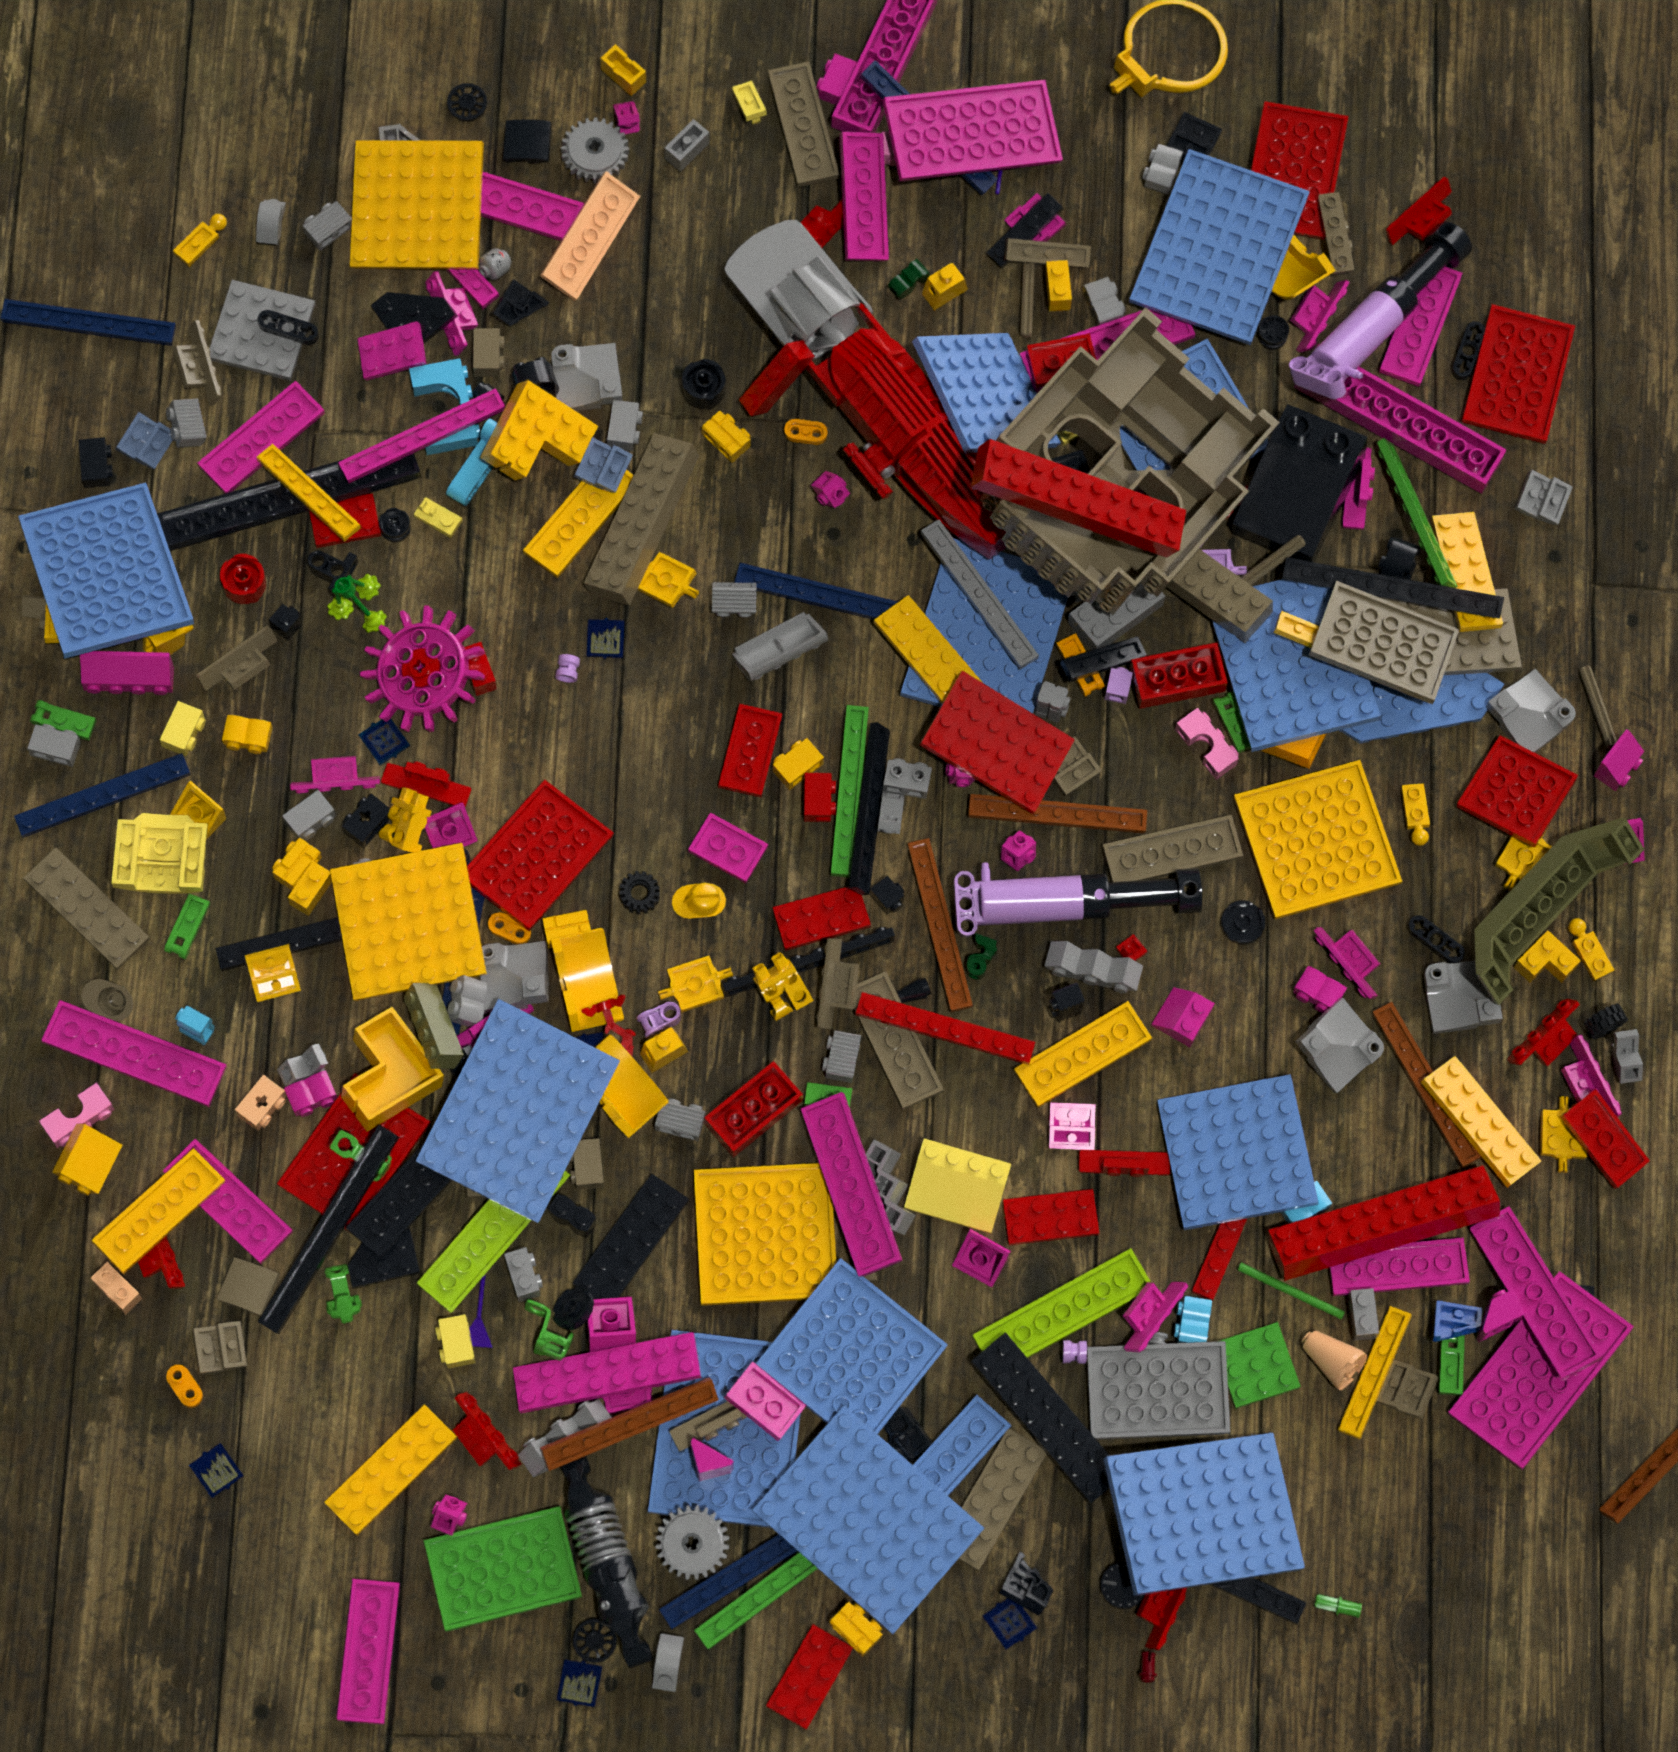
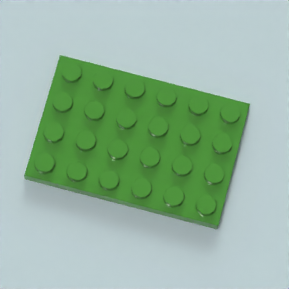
[424,1506,582,1632]

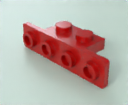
[1386,177,1452,245]
[800,199,844,248]
[381,761,472,808]
[1507,998,1580,1066]
[1079,1150,1170,1177]
[138,1236,185,1289]
[452,1392,522,1470]
[1136,1588,1187,1650]

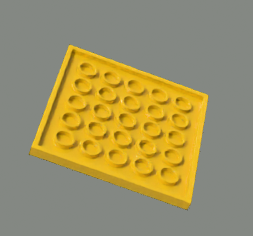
[350,140,484,269]
[1233,760,1402,920]
[330,843,487,1001]
[694,1163,836,1306]

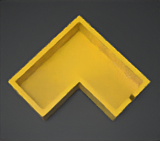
[480,380,598,481]
[341,1007,444,1132]

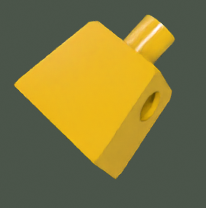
[922,263,968,310]
[142,625,194,655]
[640,1027,688,1073]

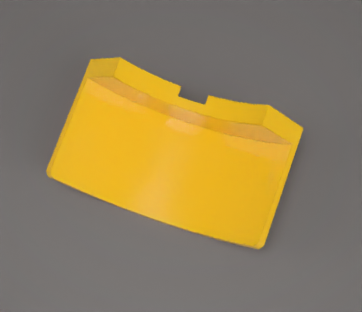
[1272,235,1336,300]
[551,928,624,1032]
[595,1035,669,1138]

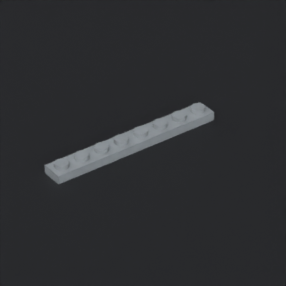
[921,519,1039,670]

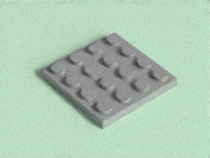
[210,280,315,381]

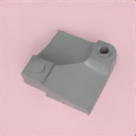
[552,343,622,411]
[1486,669,1576,753]
[480,941,549,1014]
[1424,961,1503,1034]
[1295,998,1384,1093]

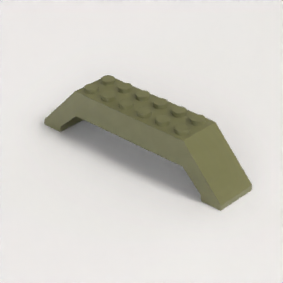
[1474,817,1644,1005]

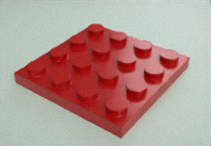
[1457,735,1578,847]

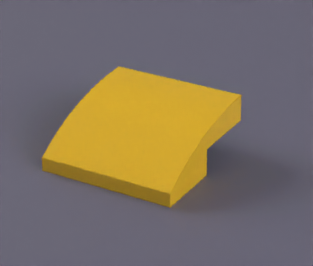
[245,944,301,1002]

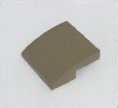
[1052,736,1102,796]
[217,1257,280,1316]
[192,1321,247,1375]
[1376,1360,1438,1419]

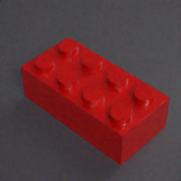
[1129,642,1228,709]
[704,1061,803,1158]

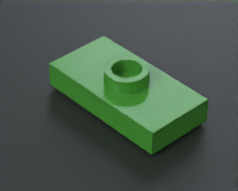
[804,1082,852,1108]

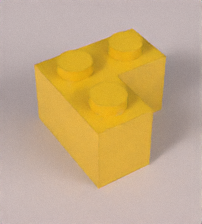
[1514,930,1581,983]

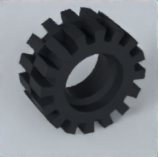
[619,871,660,915]
[1584,1003,1628,1040]

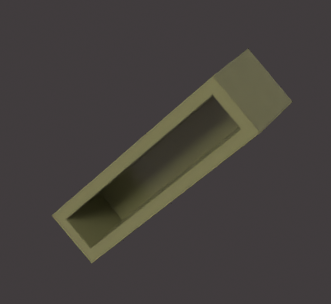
[404,983,464,1069]

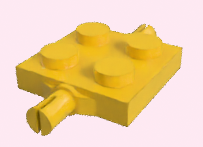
[637,552,699,608]
[1495,828,1552,890]
[658,955,733,1013]
[1540,1096,1587,1173]

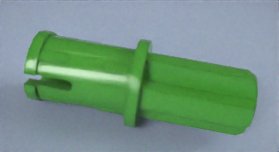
[1314,1594,1362,1618]

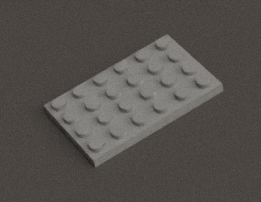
[1087,1341,1230,1440]

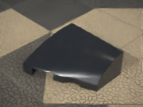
[489,279,549,326]
[885,1407,933,1462]
[999,1552,1053,1616]

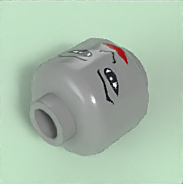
[479,248,511,280]

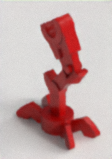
[581,994,636,1056]

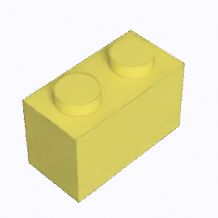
[160,701,206,756]
[435,1314,475,1369]

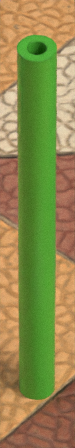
[1238,1262,1345,1319]

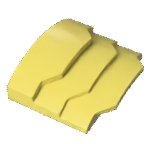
[111,813,208,894]

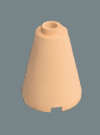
[1302,1330,1367,1391]

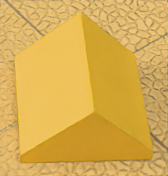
[170,781,226,840]

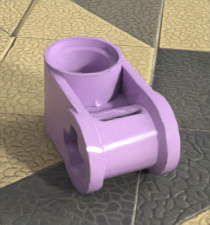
[636,1002,681,1039]

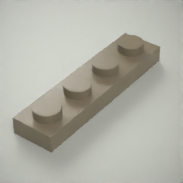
[1004,238,1091,267]

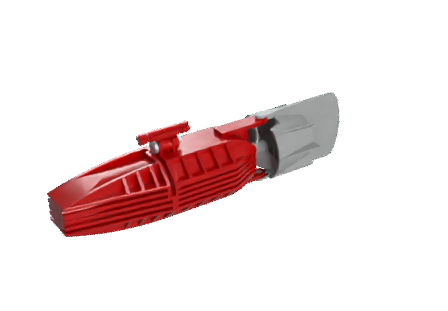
[725,220,1006,560]

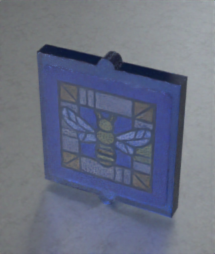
[358,718,410,766]
[982,1599,1037,1650]

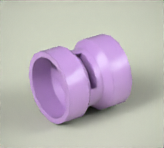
[555,654,580,683]
[1062,1340,1087,1364]

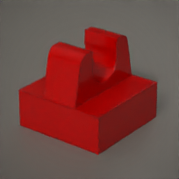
[1116,934,1147,961]

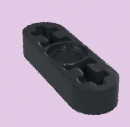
[258,310,319,345]
[1452,321,1485,381]
[1408,915,1465,964]

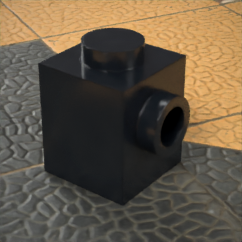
[269,603,302,641]
[870,875,905,915]

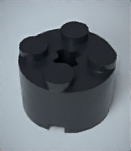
[510,357,559,396]
[682,359,726,410]
[1378,537,1421,580]

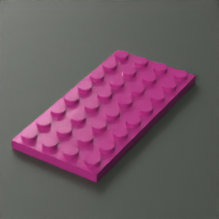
[882,80,1063,181]
[1448,1271,1634,1470]

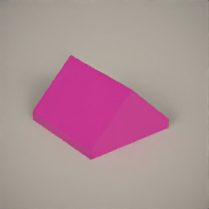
[423,802,478,849]
[952,1229,1011,1287]
[691,1438,734,1482]

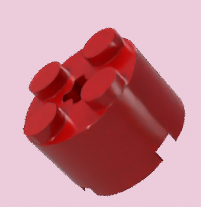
[220,554,266,604]

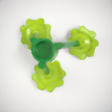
[327,574,387,633]

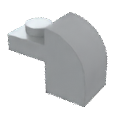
[256,199,285,244]
[878,791,905,834]
[1611,1029,1643,1084]
[277,1044,328,1087]
[652,1634,684,1692]

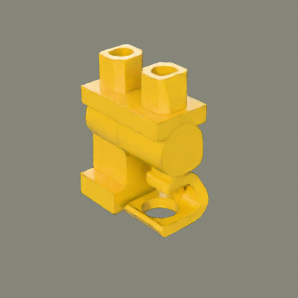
[379,787,432,852]
[752,952,814,1021]

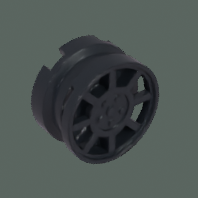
[1257,315,1289,350]
[379,508,411,543]

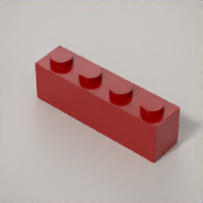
[739,340,815,416]

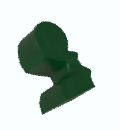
[887,258,930,299]
[966,933,997,980]

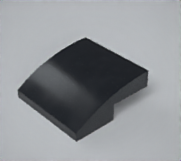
[1167,112,1223,158]
[503,119,552,164]

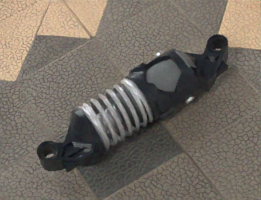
[561,1456,653,1669]

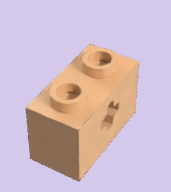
[235,1075,286,1131]
[91,1262,142,1315]

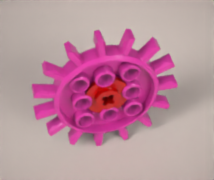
[360,605,485,732]

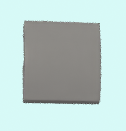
[1514,470,1572,525]

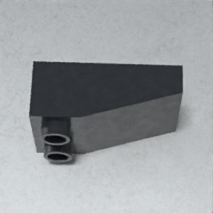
[1232,404,1367,562]

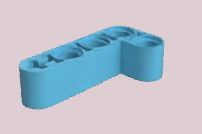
[446,418,498,506]

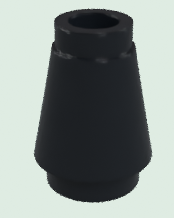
[897,977,932,1003]

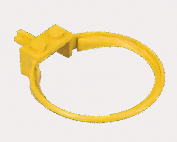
[1109,0,1228,98]

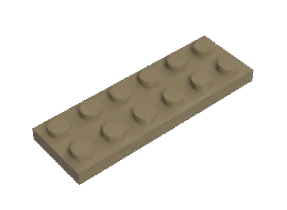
[768,62,840,187]
[1102,815,1243,882]
[24,848,150,970]
[854,971,944,1110]
[958,1428,1047,1572]

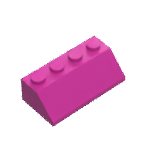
[80,651,174,695]

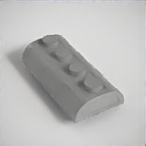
[732,612,828,681]

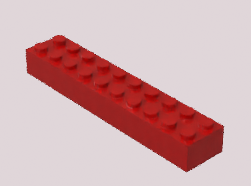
[971,439,1186,558]
[1268,1165,1500,1281]

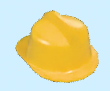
[672,882,726,919]

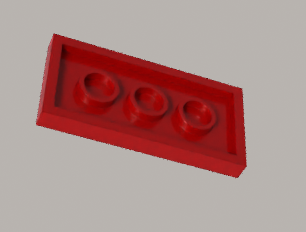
[718,703,782,798]
[772,886,871,951]
[1560,1089,1650,1189]
[1003,1189,1099,1246]
[766,1625,853,1730]

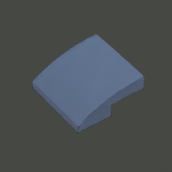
[115,412,173,469]
[573,437,633,493]

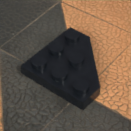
[371,292,458,344]
[348,1227,420,1289]

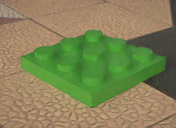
[1217,1322,1301,1409]

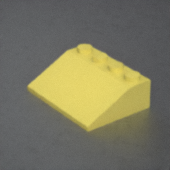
[904,1139,1011,1234]

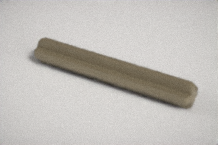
[1020,262,1035,338]
[1241,535,1306,585]
[1579,666,1617,748]

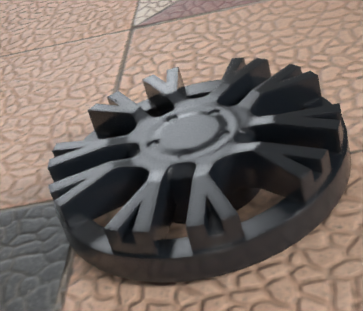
[447,83,487,122]
[573,1619,617,1663]

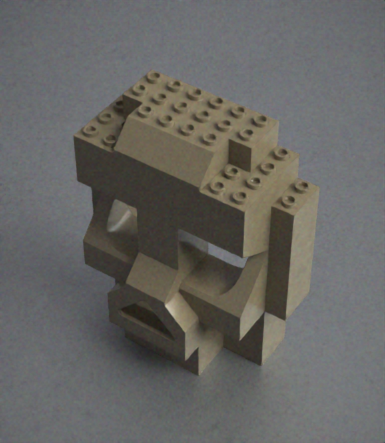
[979,307,1280,615]

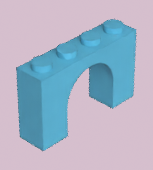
[409,358,480,455]

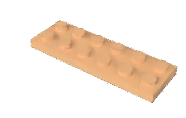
[540,171,640,301]

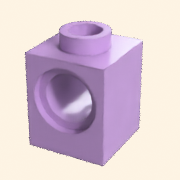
[1104,667,1133,704]

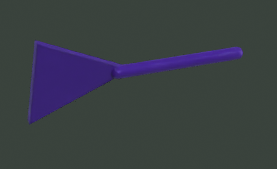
[469,1274,493,1348]

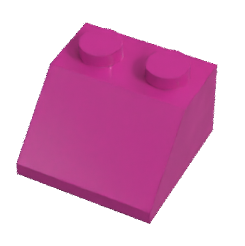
[1594,729,1644,791]
[1151,987,1215,1048]
[1476,1289,1525,1343]
[587,1297,636,1352]

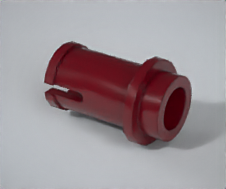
[1139,1652,1157,1683]

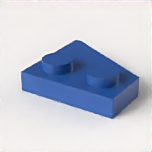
[1433,1300,1482,1342]

